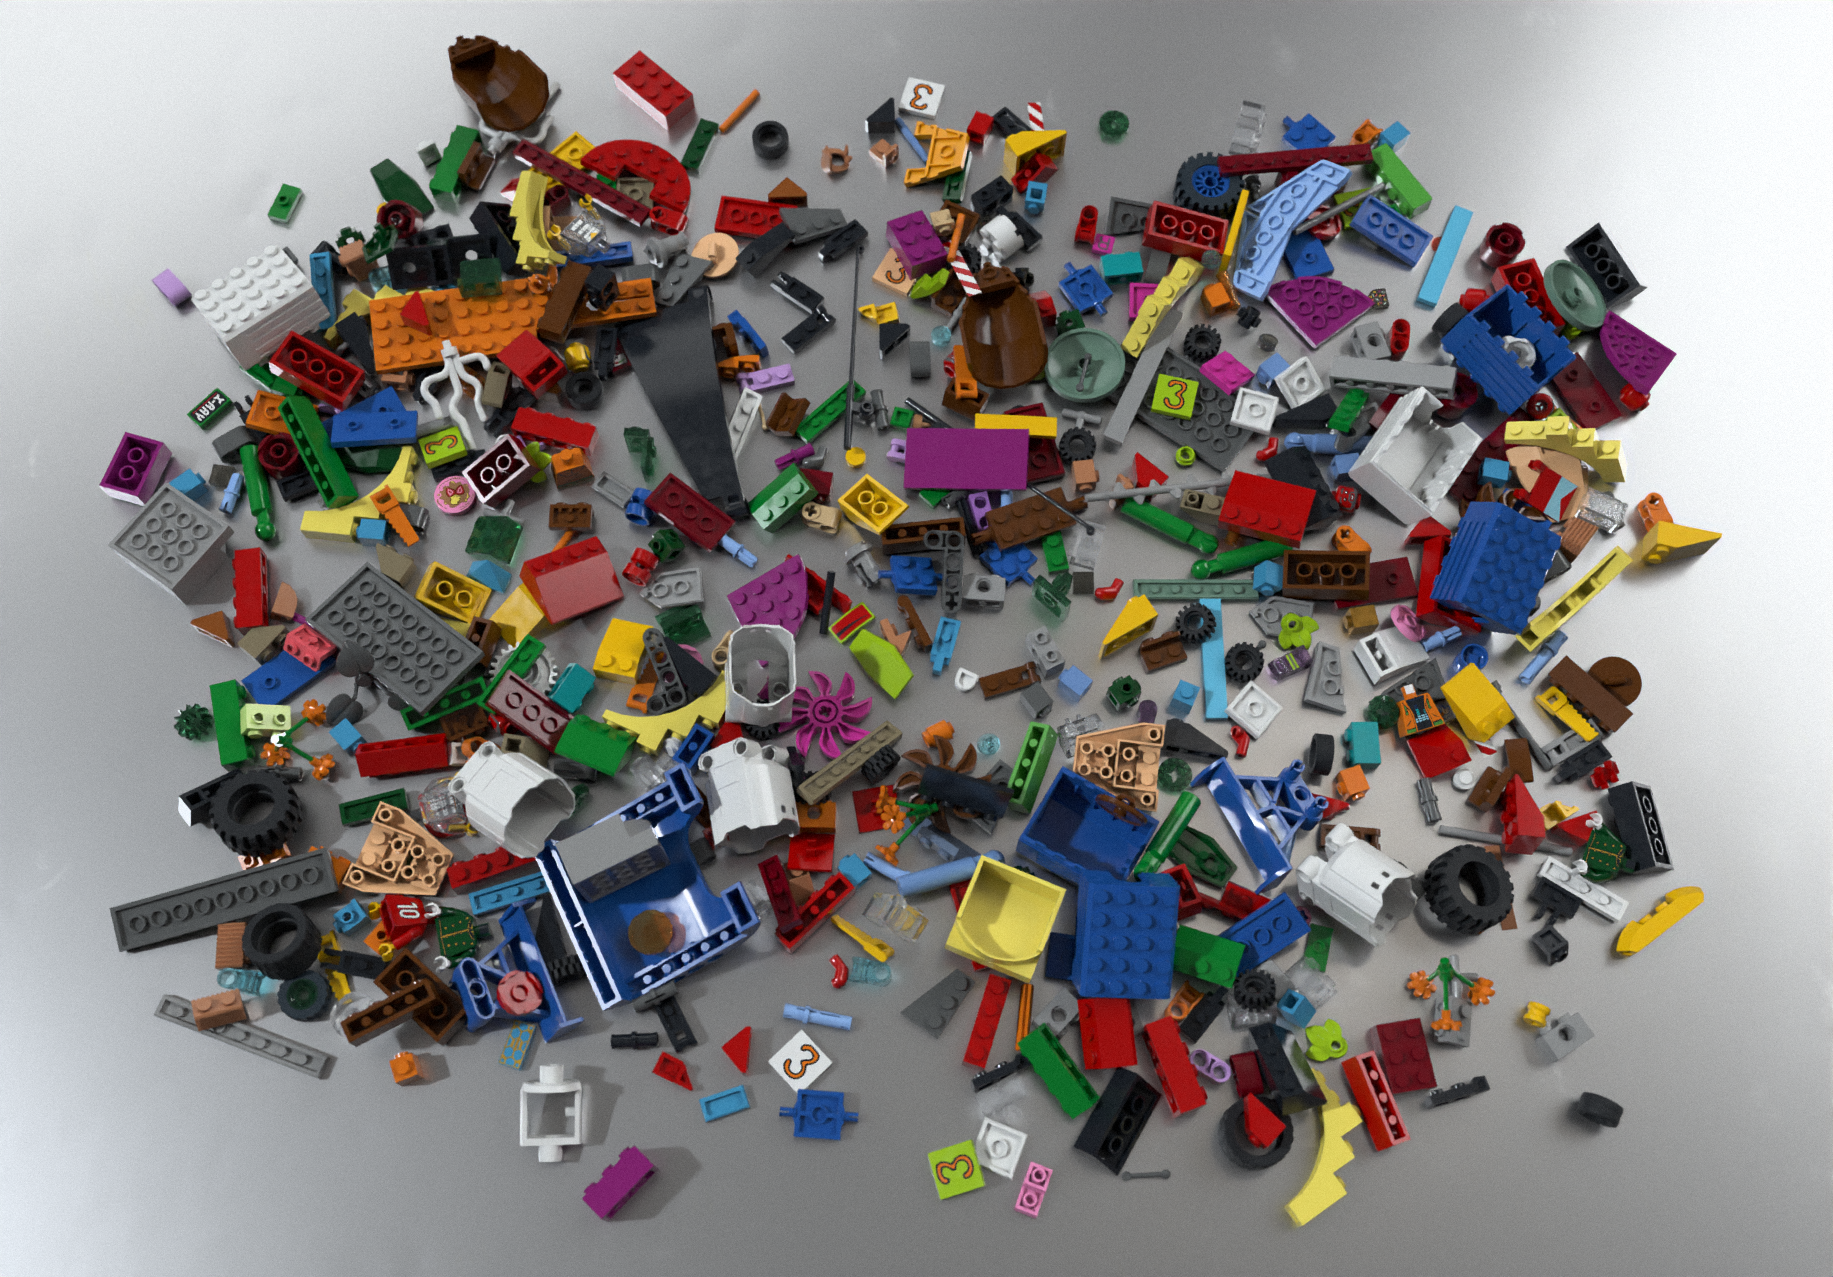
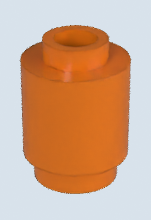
[921,719,955,748]

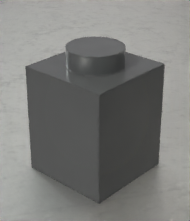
[1020,682,1053,719]

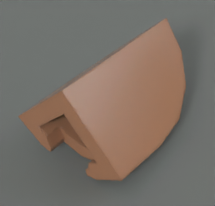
[269,581,297,620]

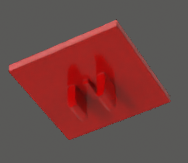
[852,784,897,834]
[787,832,835,872]

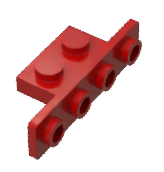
[784,554,852,616]
[1199,881,1270,919]

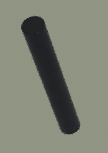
[819,571,836,634]

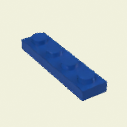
[555,241,634,272]

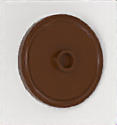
[1587,657,1642,707]
[1095,792,1147,827]

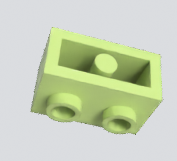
[240,703,291,739]

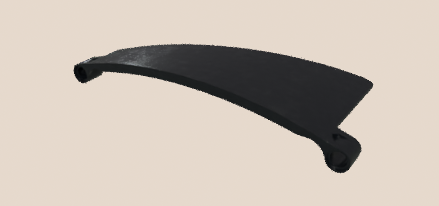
[614,284,750,519]

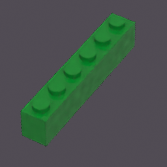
[278,395,359,508]

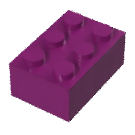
[885,210,948,280]
[99,432,172,506]
[582,1146,659,1222]

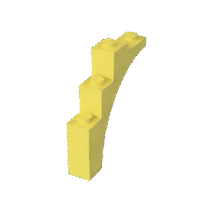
[509,171,567,273]
[1120,257,1206,358]
[324,285,433,350]
[1504,416,1628,482]
[300,445,418,543]
[1515,546,1633,652]
[602,670,740,757]
[1284,1067,1363,1227]

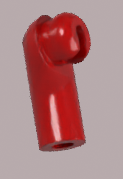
[1256,437,1279,461]
[1095,578,1124,601]
[1230,725,1250,758]
[829,954,849,989]

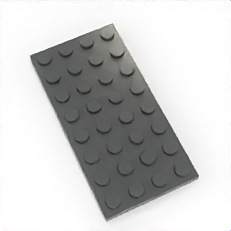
[1106,345,1254,472]
[305,562,485,716]

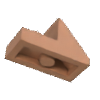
[880,618,912,657]
[783,862,814,907]

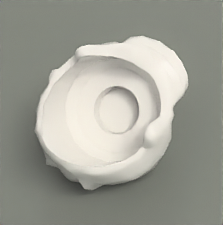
[1502,336,1537,369]

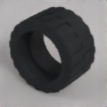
[241,903,322,981]
[1218,1095,1294,1171]

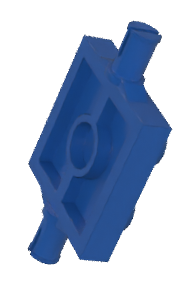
[1281,113,1336,150]
[1058,262,1113,317]
[979,541,1038,586]
[878,555,948,595]
[779,1089,858,1140]

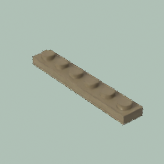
[796,720,903,806]

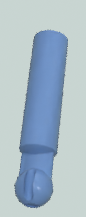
[1284,432,1373,456]
[896,850,1005,899]

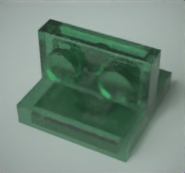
[1031,571,1073,622]
[655,604,711,646]

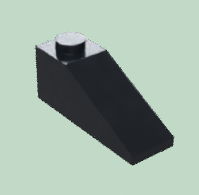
[735,222,796,278]
[334,312,375,378]
[1272,393,1338,429]
[664,636,718,697]
[1161,718,1229,760]
[178,768,243,827]
[535,894,568,965]

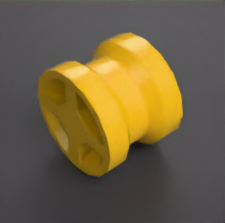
[1523,1001,1551,1028]

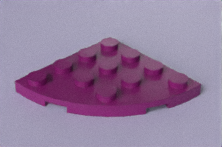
[1266,276,1375,349]
[1600,310,1677,395]
[727,554,809,668]

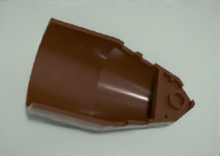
[448,35,549,132]
[959,262,1048,389]

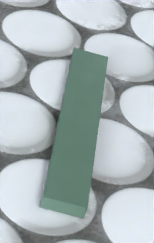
[1133,579,1259,602]

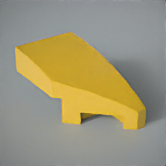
[858,302,900,325]
[1540,800,1580,832]

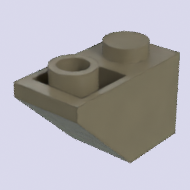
[482,362,513,408]
[1180,489,1225,526]
[376,543,418,589]
[237,625,289,666]
[501,733,551,768]

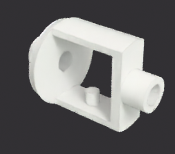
[520,1064,582,1162]

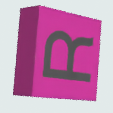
[1091,233,1115,256]

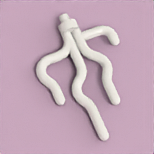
[479,82,560,156]
[420,340,491,451]

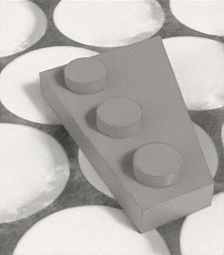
[1304,641,1346,714]

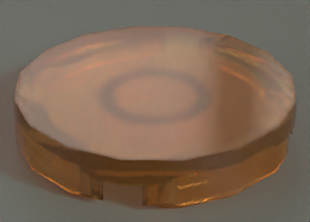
[628,910,674,955]

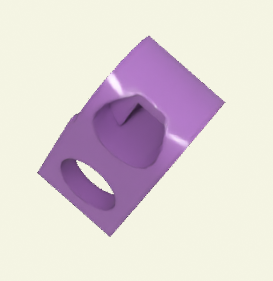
[968,491,992,532]

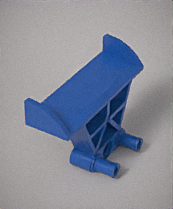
[1190,757,1329,895]
[449,897,584,1043]

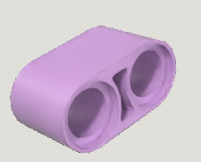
[152,268,191,307]
[1188,1049,1231,1085]

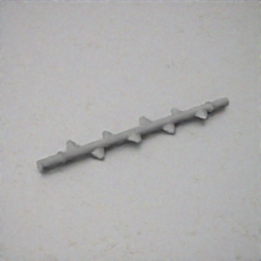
[1085,472,1272,505]

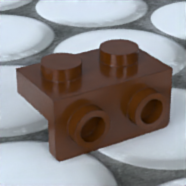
[439,702,489,743]

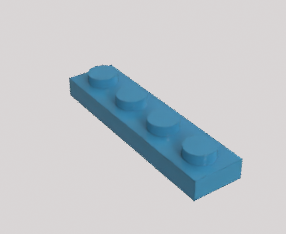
[309,252,337,332]
[468,872,551,917]

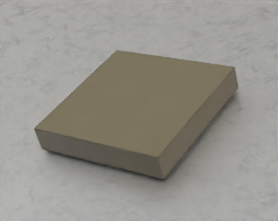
[616,178,656,209]

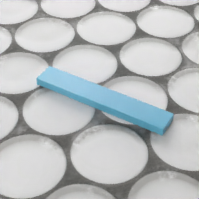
[1416,205,1473,307]
[1199,599,1228,720]

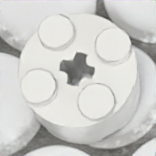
[980,214,1024,262]

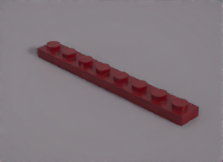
[512,139,651,227]
[1217,143,1374,177]

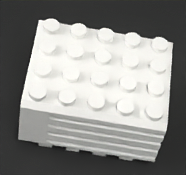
[191,244,331,371]
[1348,386,1483,525]

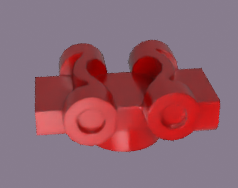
[1590,760,1620,789]

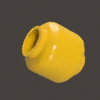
[564,342,592,374]

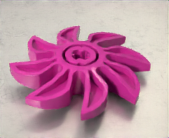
[779,671,872,759]

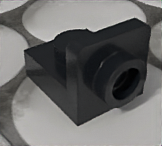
[1532,924,1569,965]

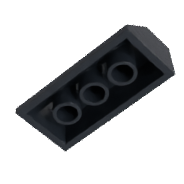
[469,201,529,276]
[1566,222,1648,309]
[1263,446,1343,531]
[1608,781,1674,875]
[1248,1022,1327,1116]
[1073,1067,1162,1176]

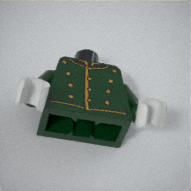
[1571,813,1636,884]
[424,903,491,973]

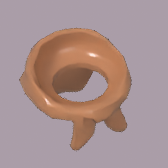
[820,145,852,175]

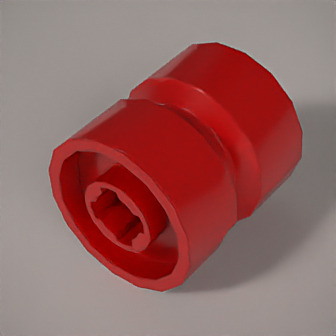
[622,548,659,587]

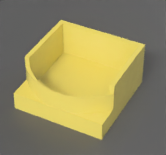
[944,855,1066,983]

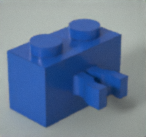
[672,723,715,777]

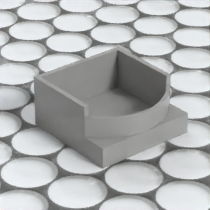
[108,482,234,606]
[555,814,671,904]

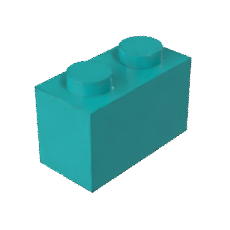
[1099,251,1144,286]
[547,663,596,713]
[1344,722,1381,769]

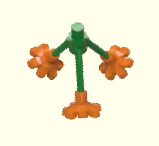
[260,699,335,781]
[875,785,938,867]
[1407,957,1495,1031]

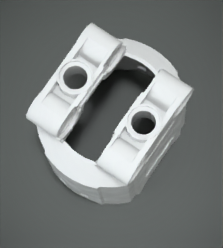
[725,624,797,725]
[698,737,800,854]
[448,741,575,859]
[1295,823,1418,948]

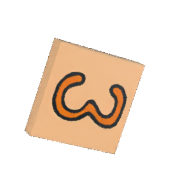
[872,248,918,297]

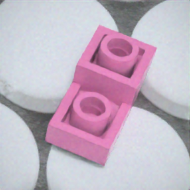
[1014,1161,1053,1219]

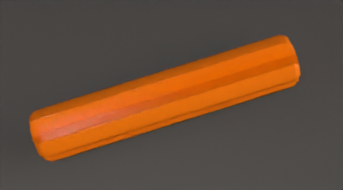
[1015,984,1034,1051]

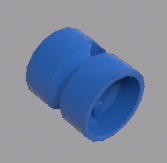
[624,487,653,526]
[1453,643,1488,674]

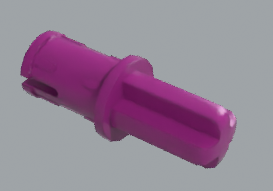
[775,443,815,470]

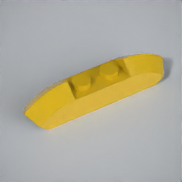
[1616,886,1704,957]

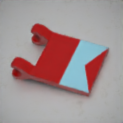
[1513,460,1578,522]

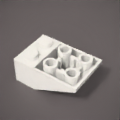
[1354,627,1430,685]

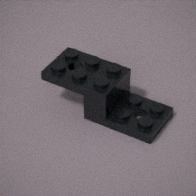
[386,233,495,290]

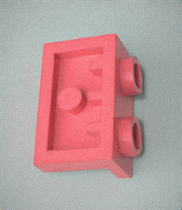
[283,623,337,672]

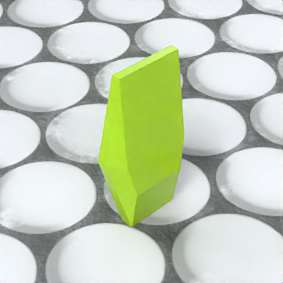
[849,629,914,699]

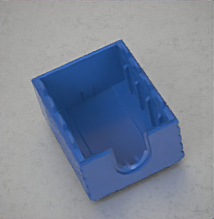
[1440,284,1576,415]
[1429,502,1562,636]
[1016,766,1160,888]
[1071,870,1180,1000]

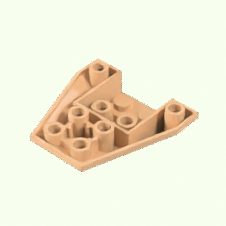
[1506,444,1589,523]
[1073,722,1165,812]
[342,801,454,896]

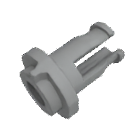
[643,231,689,268]
[843,541,882,588]

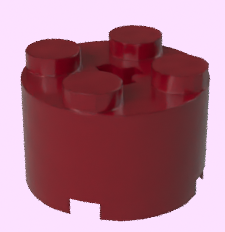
[377,200,423,243]
[1479,223,1525,268]
[1436,372,1478,419]
[258,432,305,480]

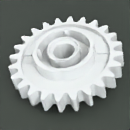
[489,642,559,696]

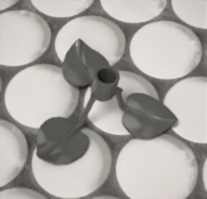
[326,640,410,726]

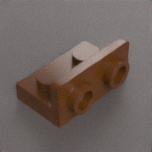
[457,141,495,191]
[930,268,966,317]
[712,322,739,358]
[765,392,810,437]
[548,502,594,531]
[1138,631,1188,673]
[1468,766,1514,813]

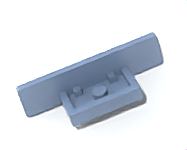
[903,818,981,861]

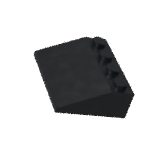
[916,763,1014,822]

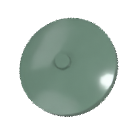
[1543,259,1607,331]
[1044,328,1125,403]

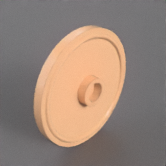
[691,233,740,279]

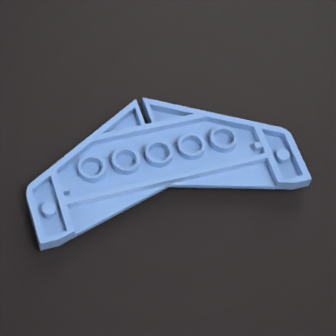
[1233,160,1352,301]

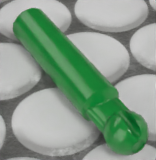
[240,445,276,541]
[1121,497,1219,554]
[1191,540,1293,579]
[1133,791,1201,882]

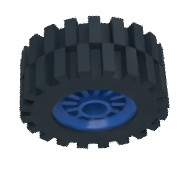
[1173,152,1245,220]

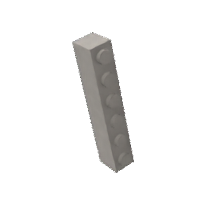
[1329,355,1457,399]

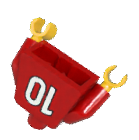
[368,894,437,962]

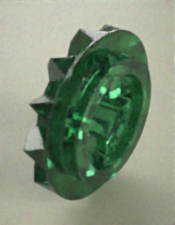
[1099,110,1129,138]
[1366,695,1399,729]
[1158,758,1192,792]
[571,783,589,814]

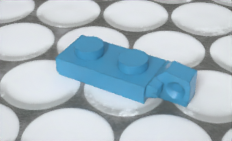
[930,616,961,676]

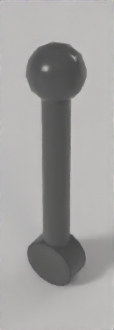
[1076,353,1092,392]
[1237,640,1266,669]
[1122,1169,1171,1181]

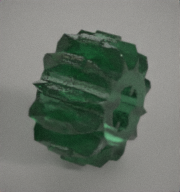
[173,703,213,741]

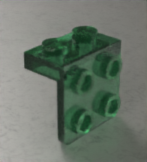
[457,258,502,298]
[623,426,657,482]
[465,516,523,564]

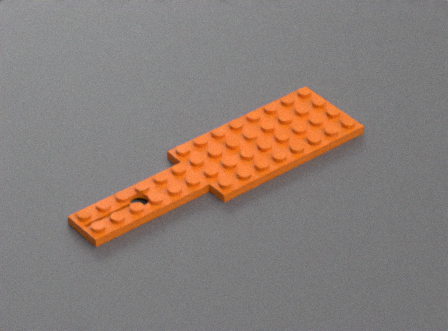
[369,278,657,375]

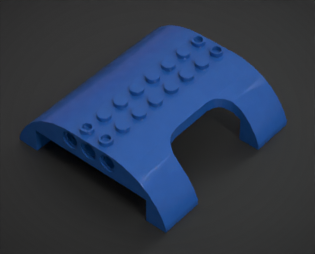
[535,762,761,1011]

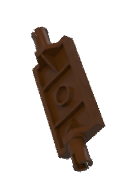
[970,487,1088,552]

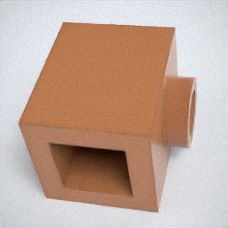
[1071,459,1099,493]

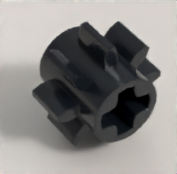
[1013,267,1034,291]
[1236,305,1262,330]

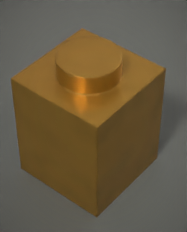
[1344,605,1379,635]

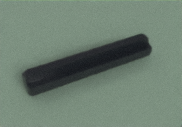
[957,499,983,557]

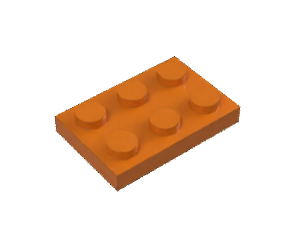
[245,390,319,435]

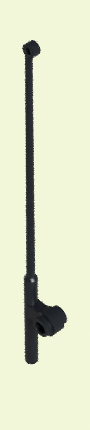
[843,245,874,450]
[904,397,1095,536]

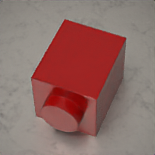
[967,111,994,146]

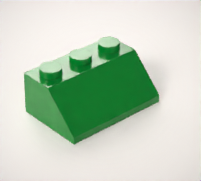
[748,463,819,534]
[554,714,637,777]
[1173,924,1246,989]

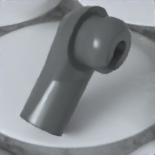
[802,446,829,470]

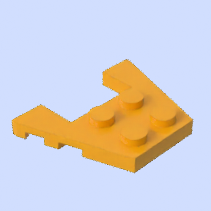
[904,121,970,188]

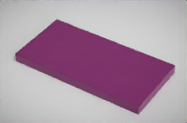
[903,428,1030,491]

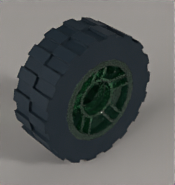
[277,969,333,1022]

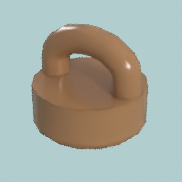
[912,414,931,428]

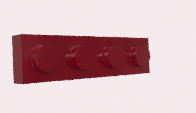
[758,854,803,933]

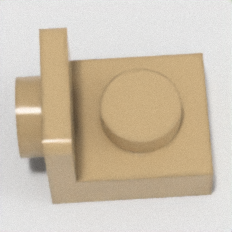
[930,209,955,236]

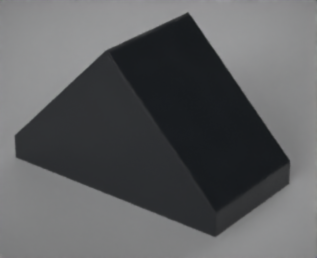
[865,97,895,134]
[879,324,910,361]

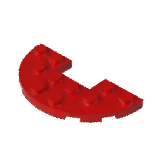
[581,139,691,214]

